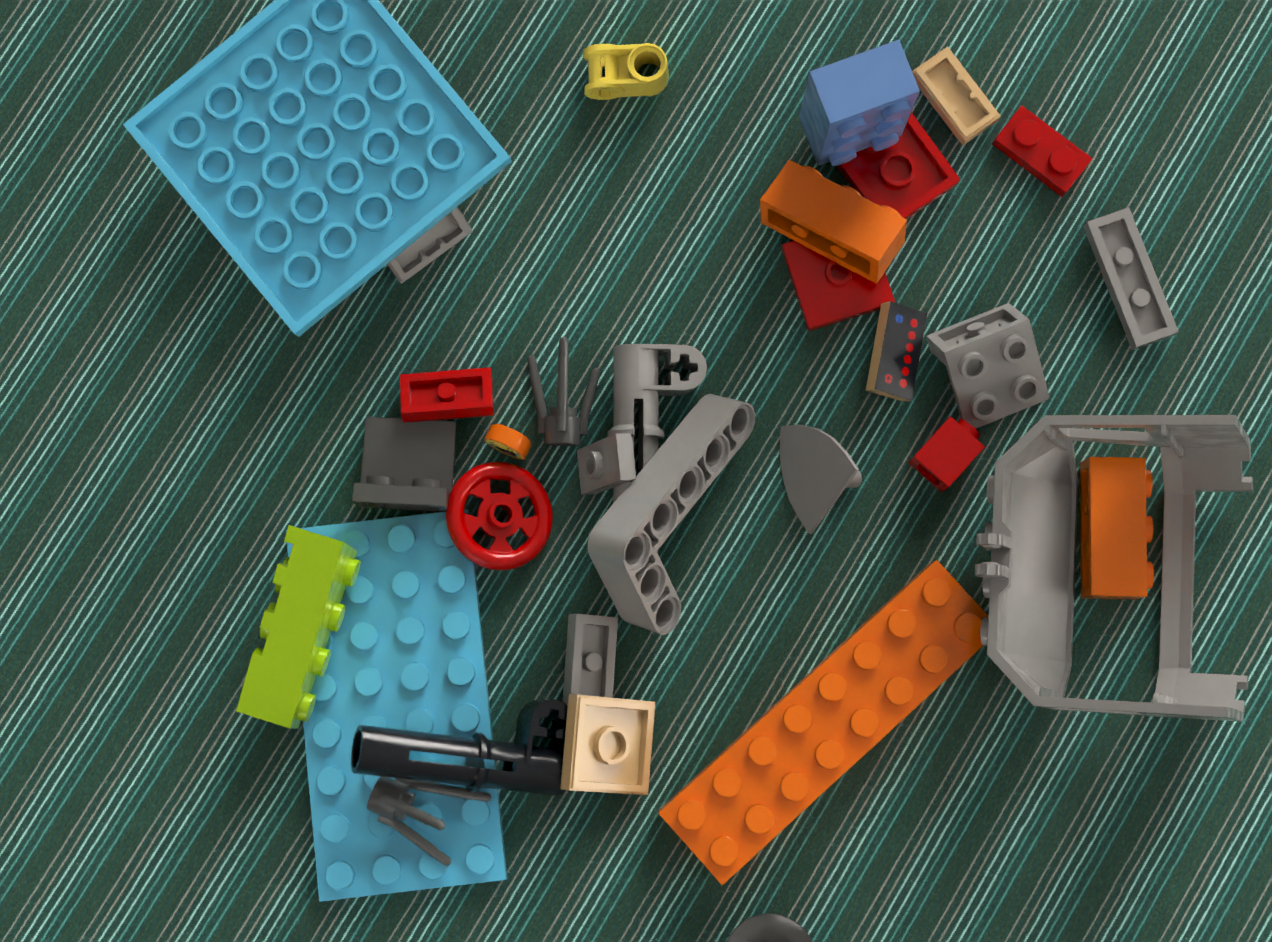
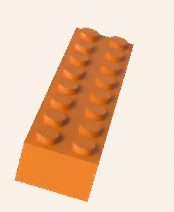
[658,560,988,885]

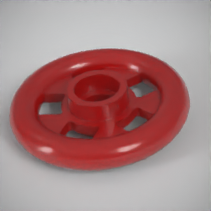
[446,462,553,571]

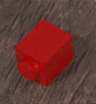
[908,416,985,493]

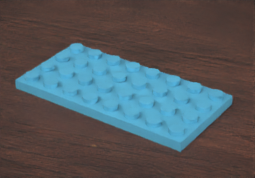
[286,509,507,902]

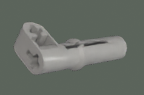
[608,344,707,553]

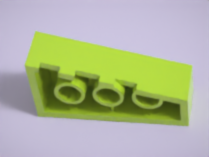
[236,525,361,729]

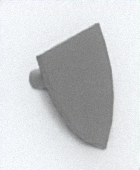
[779,425,862,534]

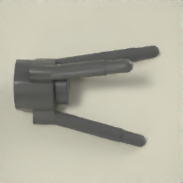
[527,337,600,446]
[367,776,491,866]

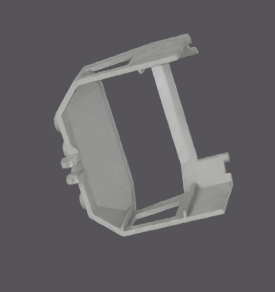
[975,415,1253,722]

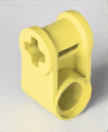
[583,43,669,100]

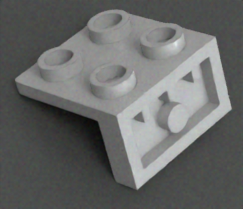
[926,303,1049,429]

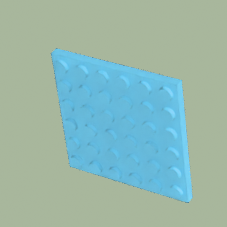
[123,0,512,337]

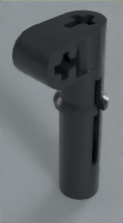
[351,700,568,796]

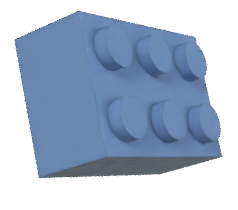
[799,40,920,166]

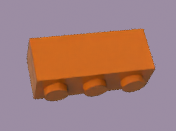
[760,160,907,284]
[1079,457,1154,600]

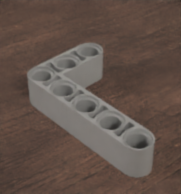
[588,394,755,635]

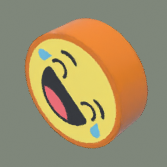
[484,424,532,460]

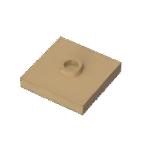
[560,694,655,795]

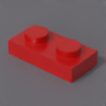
[992,105,1093,197]
[400,367,494,423]

